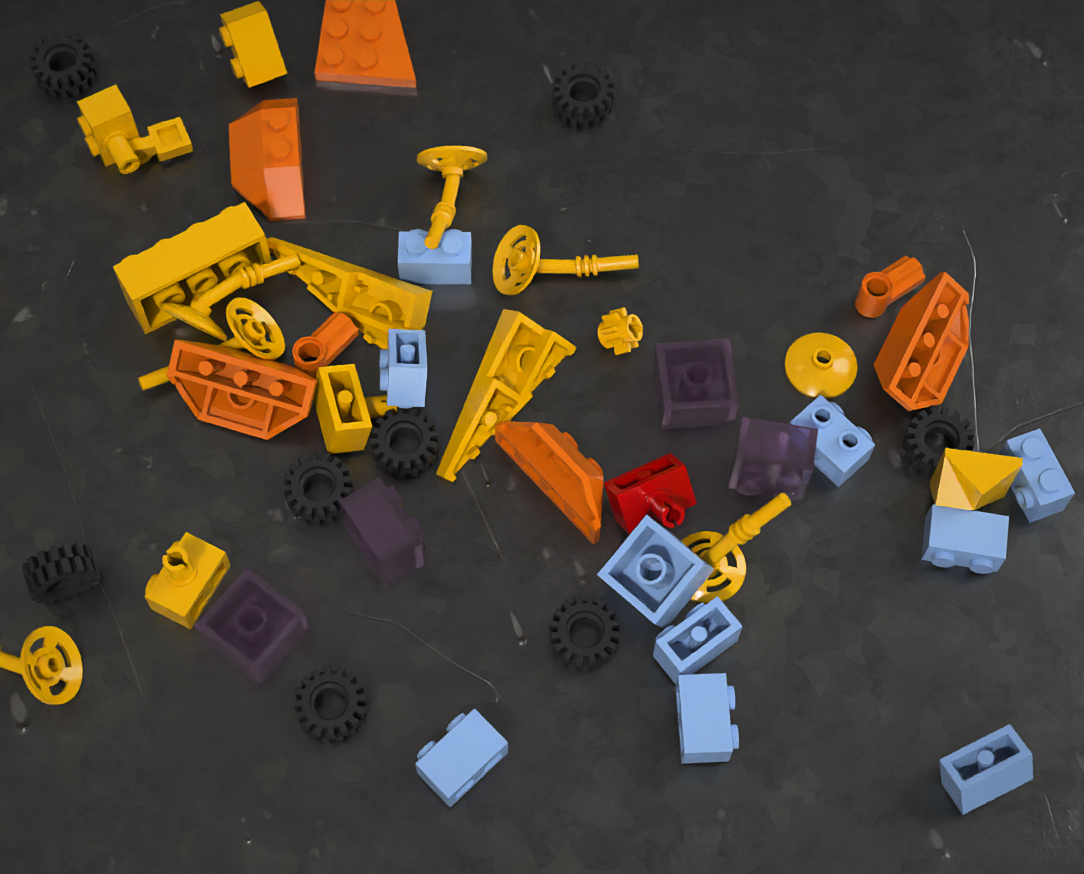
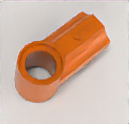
[855,255,926,318]
[292,312,359,378]

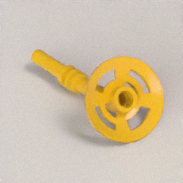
[417,146,487,249]
[492,225,639,296]
[159,254,300,341]
[138,297,285,391]
[681,493,791,604]
[0,626,83,705]

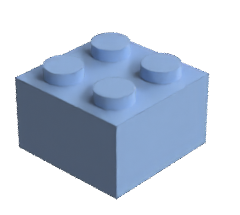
[597,514,714,629]

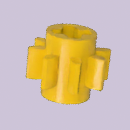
[598,307,643,355]

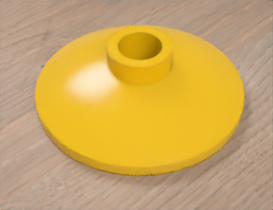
[784,333,857,399]

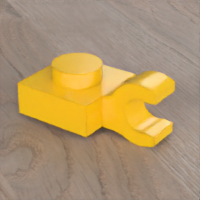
[128,117,193,165]

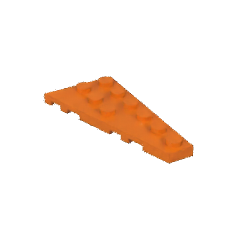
[315,0,417,88]

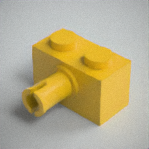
[219,1,287,88]
[77,84,140,174]
[313,364,397,454]
[144,532,231,630]

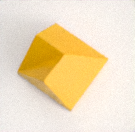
[930,448,1023,510]

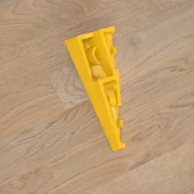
[266,237,432,349]
[436,309,577,482]

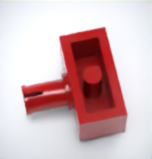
[603,453,697,535]

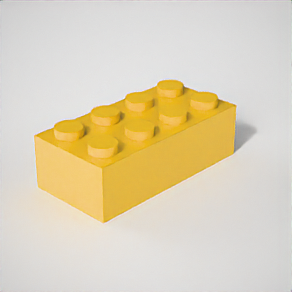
[113,202,271,334]

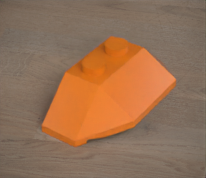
[229,98,306,221]
[873,271,969,411]
[167,339,317,440]
[495,421,604,545]

